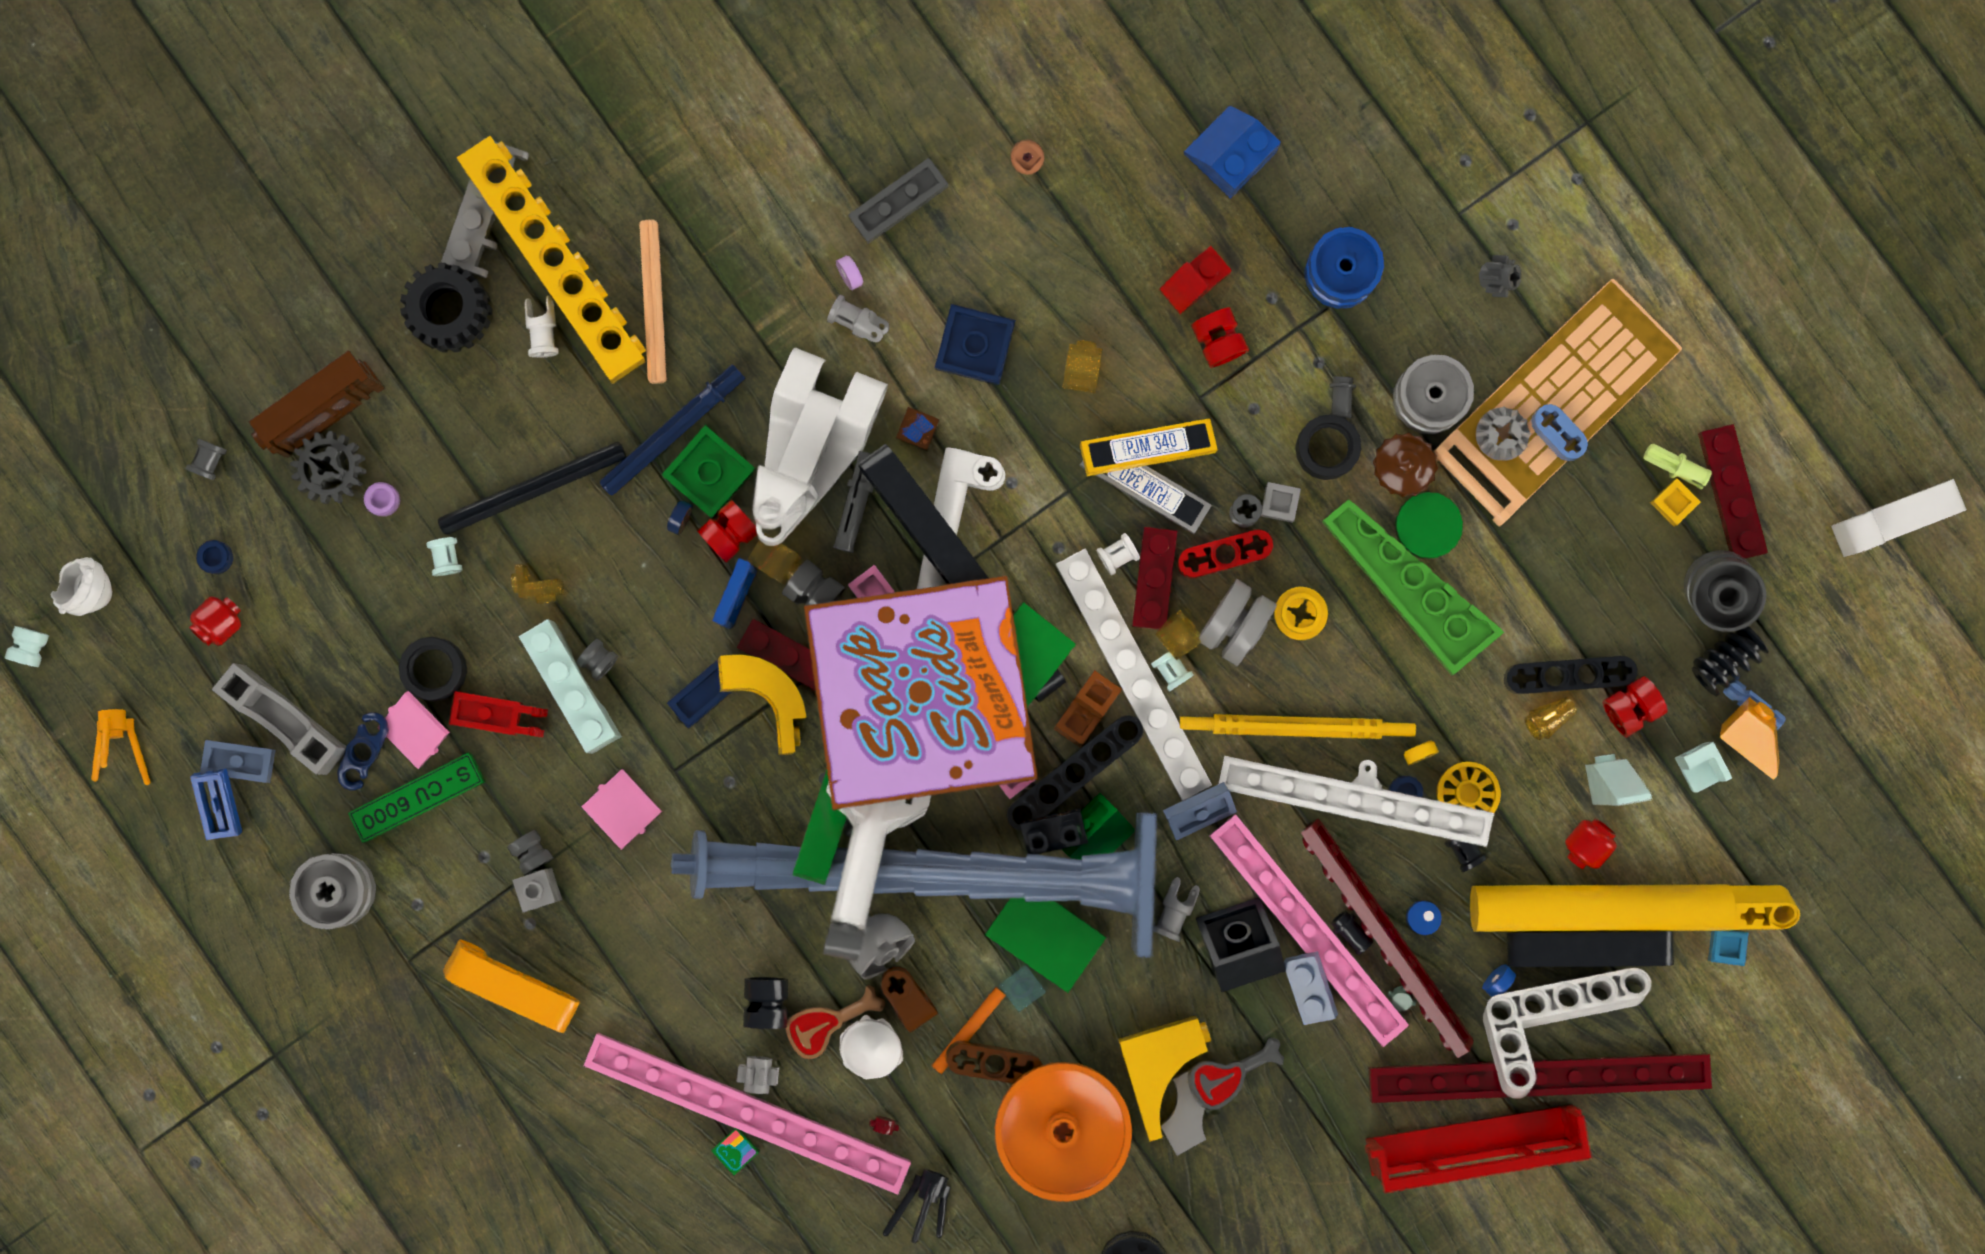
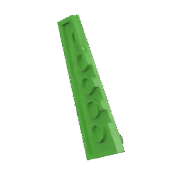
[1322,499,1504,676]

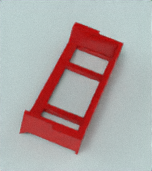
[1364,1104,1592,1193]

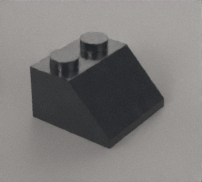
[1196,897,1286,993]

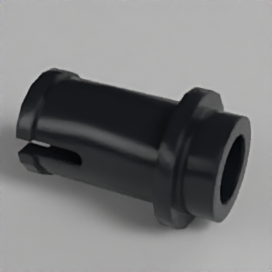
[1331,911,1374,955]

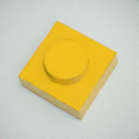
[1650,478,1701,526]

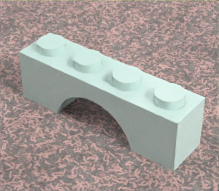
[518,619,622,754]

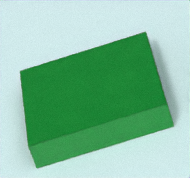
[662,425,756,519]

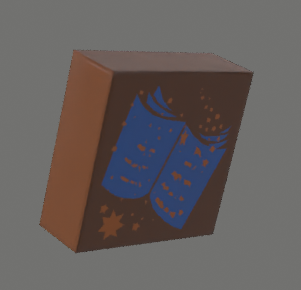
[896,407,940,451]

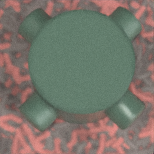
[1387,986,1417,1012]

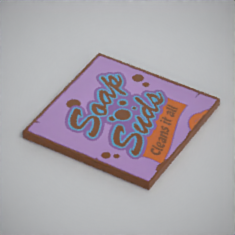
[804,576,1038,810]

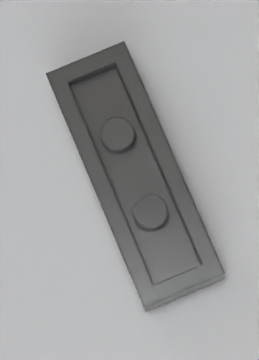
[848,158,949,244]

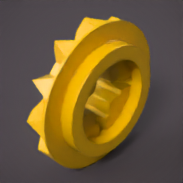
[1274,587,1328,640]

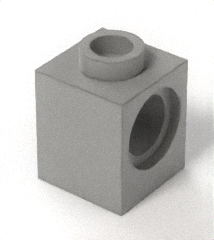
[512,868,562,912]

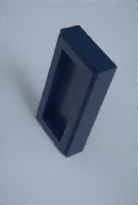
[667,660,733,729]

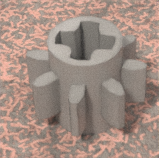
[737,1056,779,1094]

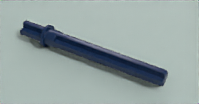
[599,364,746,495]

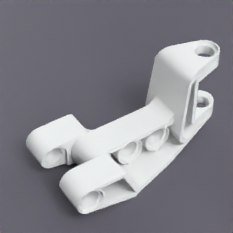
[753,348,888,546]

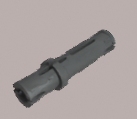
[833,451,874,553]

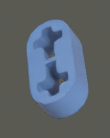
[1531,404,1588,461]

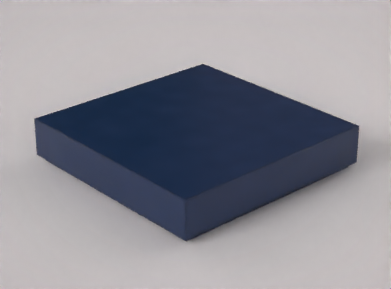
[935,304,1015,386]

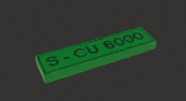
[348,752,486,843]

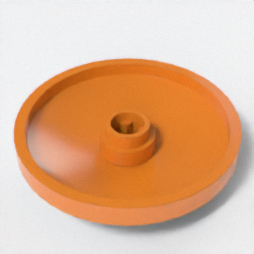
[995,1062,1132,1202]

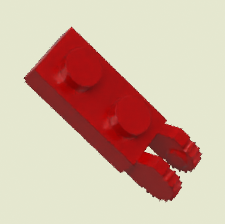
[449,691,548,738]

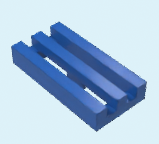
[190,768,242,840]

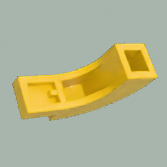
[718,655,806,755]

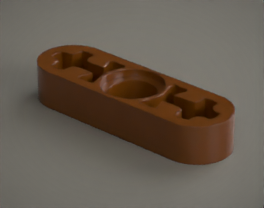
[945,1041,1043,1083]

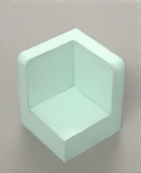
[1675,742,1732,793]

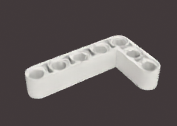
[1483,968,1651,1099]

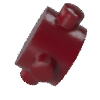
[869,1116,899,1135]

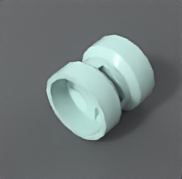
[5,626,49,667]

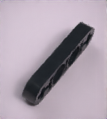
[1503,656,1638,694]

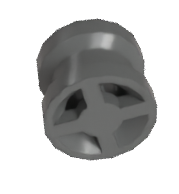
[576,639,619,681]

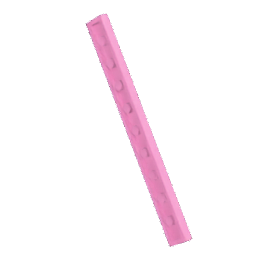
[583,1033,911,1195]

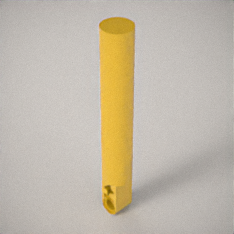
[1470,884,1800,932]

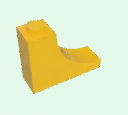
[1118,1016,1211,1141]

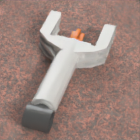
[823,781,931,962]

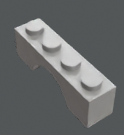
[212,663,346,775]

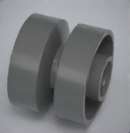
[1684,550,1766,632]

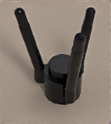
[883,1169,951,1243]

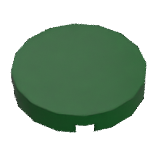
[1395,492,1463,559]

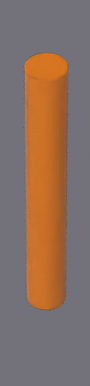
[931,987,1006,1074]

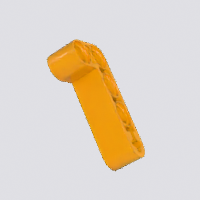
[443,939,580,1033]

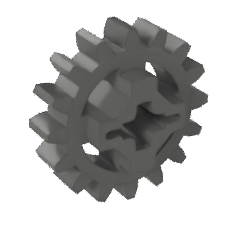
[290,431,367,505]

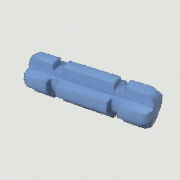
[1723,680,1786,730]

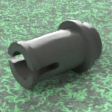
[1329,377,1356,418]

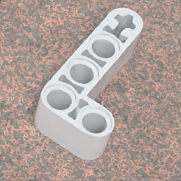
[1831,479,1967,557]

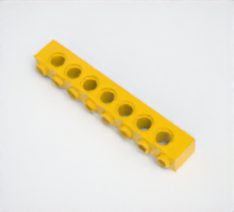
[456,136,646,384]

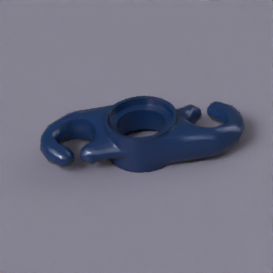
[337,712,389,790]

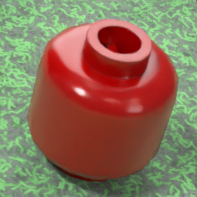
[189,596,241,646]
[1565,818,1617,869]

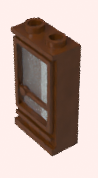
[249,350,385,458]

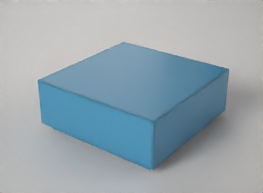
[1708,930,1749,966]

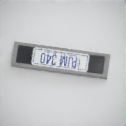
[1080,436,1212,534]

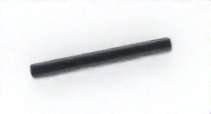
[438,442,626,535]

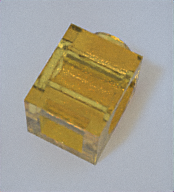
[1063,340,1103,394]
[746,533,802,585]

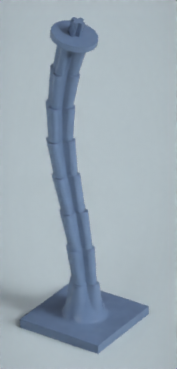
[671,813,1156,957]

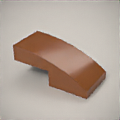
[1054,670,1122,748]

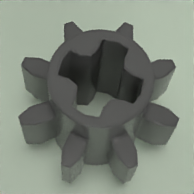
[1479,255,1521,297]

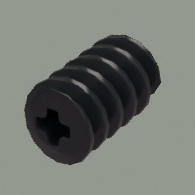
[1692,626,1769,697]

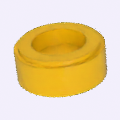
[1403,740,1439,766]

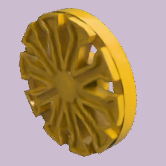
[1436,762,1501,813]

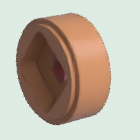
[1010,139,1044,175]

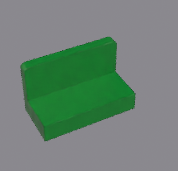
[1061,793,1135,860]

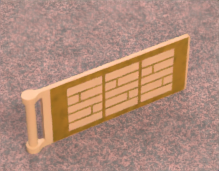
[1433,279,1682,527]

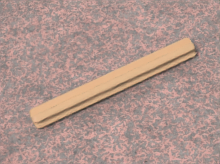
[640,220,667,384]

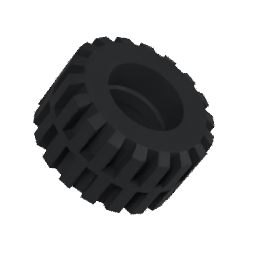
[400,263,492,353]

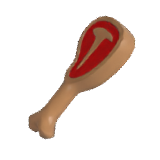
[786,985,885,1059]

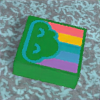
[711,1128,760,1176]

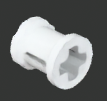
[1096,533,1140,576]

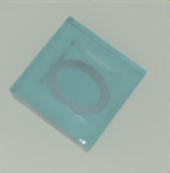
[999,964,1046,1012]

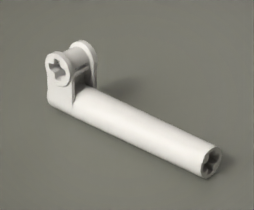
[917,448,1005,589]

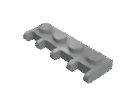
[441,138,529,278]

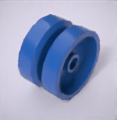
[1305,227,1384,309]

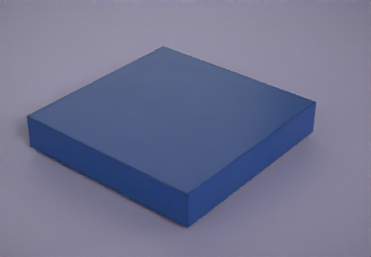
[712,558,757,630]

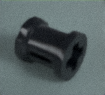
[1445,839,1488,872]

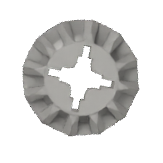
[1476,407,1531,461]

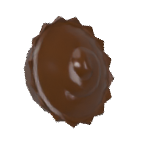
[1373,432,1439,498]

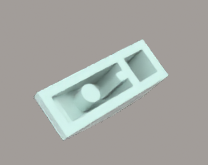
[1585,754,1652,805]

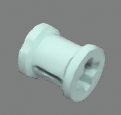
[426,537,463,576]
[1151,647,1194,692]

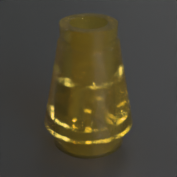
[1525,697,1577,740]

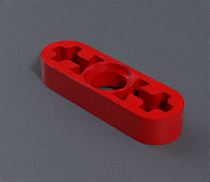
[1177,529,1273,579]

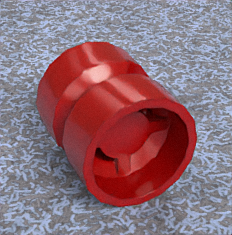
[1191,307,1249,368]
[697,499,757,563]
[1602,676,1668,738]

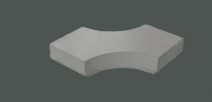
[1160,1069,1207,1156]

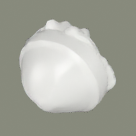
[51,557,113,616]
[839,1015,903,1080]

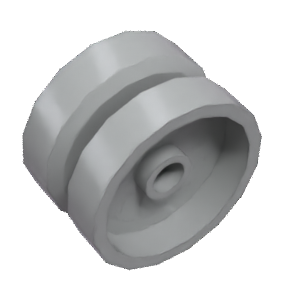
[1393,354,1474,434]
[1197,579,1277,667]
[289,853,376,930]

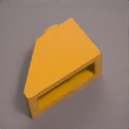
[1720,697,1780,780]

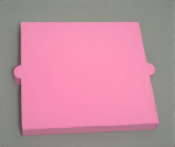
[377,691,450,769]
[582,769,663,850]

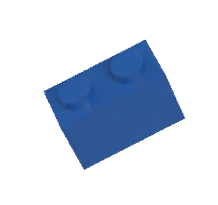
[1184,106,1281,199]

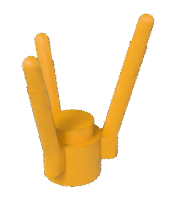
[91,709,150,785]

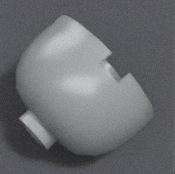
[849,914,915,980]

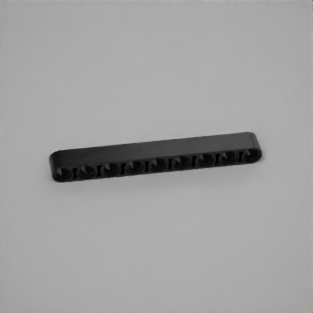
[858,444,1066,703]

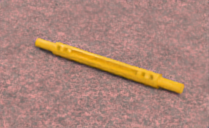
[1179,714,1416,739]

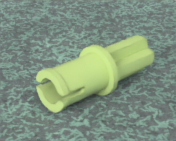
[1644,444,1712,490]

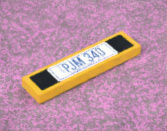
[1080,418,1218,476]

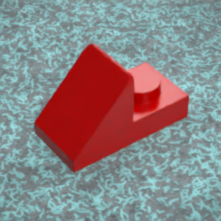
[1159,246,1232,315]

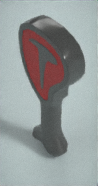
[1188,1037,1284,1110]

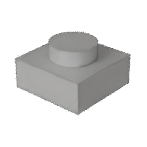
[1261,482,1301,523]

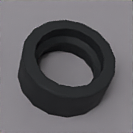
[1295,414,1362,480]
[398,637,467,701]

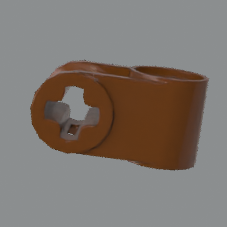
[881,966,939,1033]

